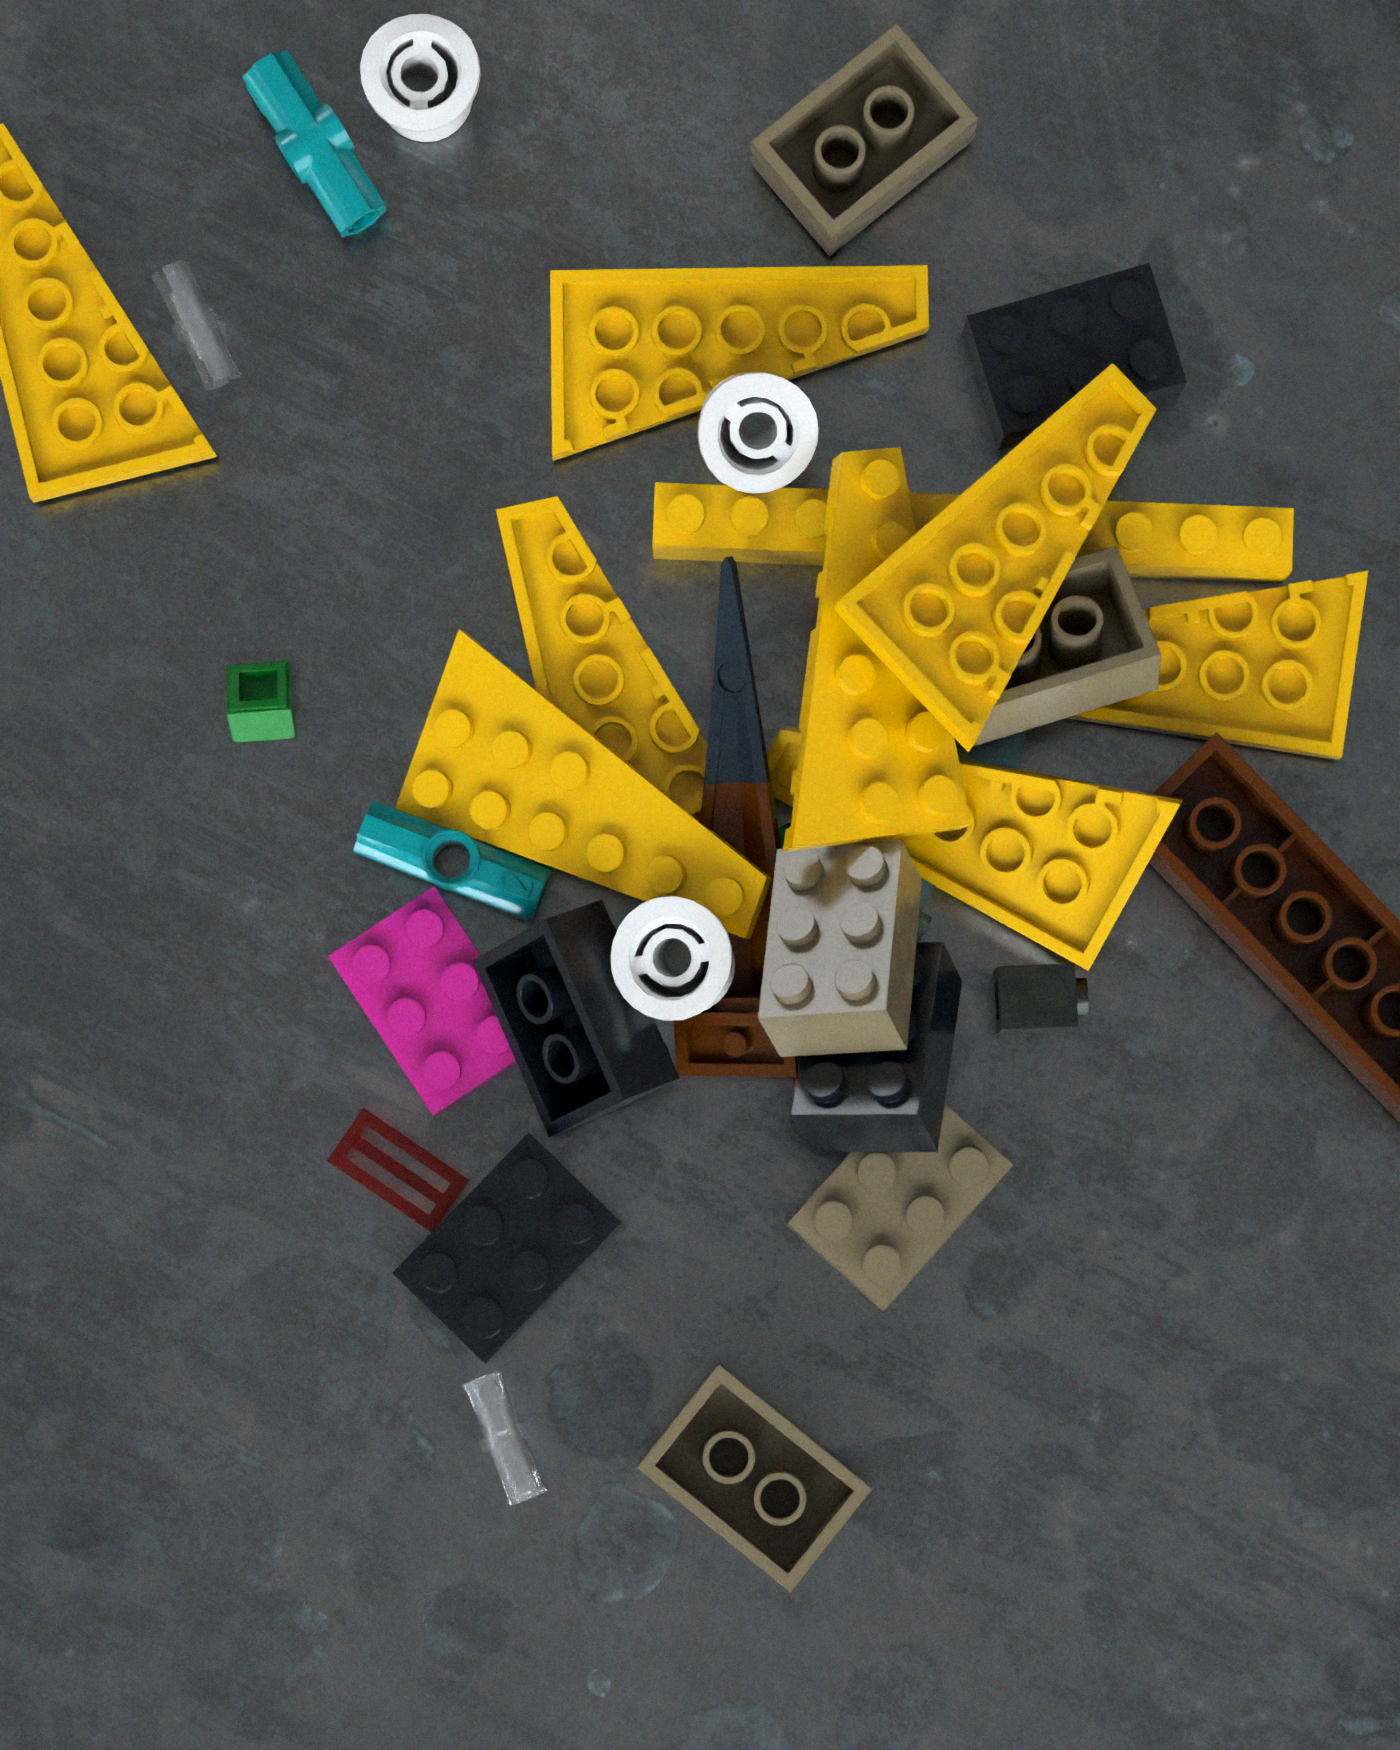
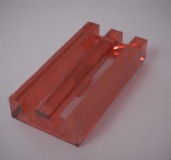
[327,1108,470,1232]

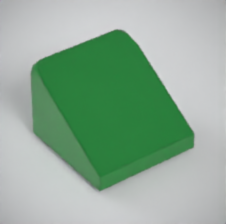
[227,660,295,743]

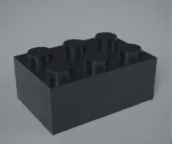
[962,263,1187,451]
[473,900,680,1137]
[791,942,962,1152]
[393,1133,623,1364]

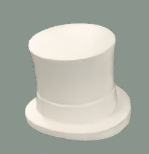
[360,14,481,142]
[697,372,819,494]
[610,896,735,1021]

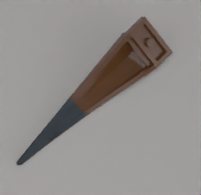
[674,556,800,1078]

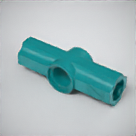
[242,49,388,238]
[353,800,552,922]

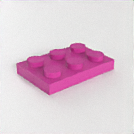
[328,886,516,1117]

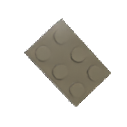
[750,23,979,257]
[974,546,1161,746]
[758,839,922,1057]
[786,1104,1014,1311]
[637,1363,872,1592]

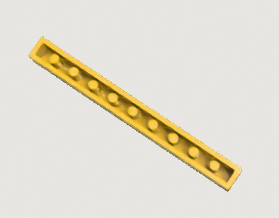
[652,482,1294,584]

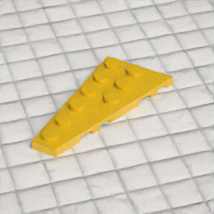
[0,123,217,503]
[550,265,929,461]
[833,363,1157,752]
[783,447,971,852]
[496,496,708,881]
[1067,570,1369,760]
[395,629,772,939]
[767,726,1183,971]

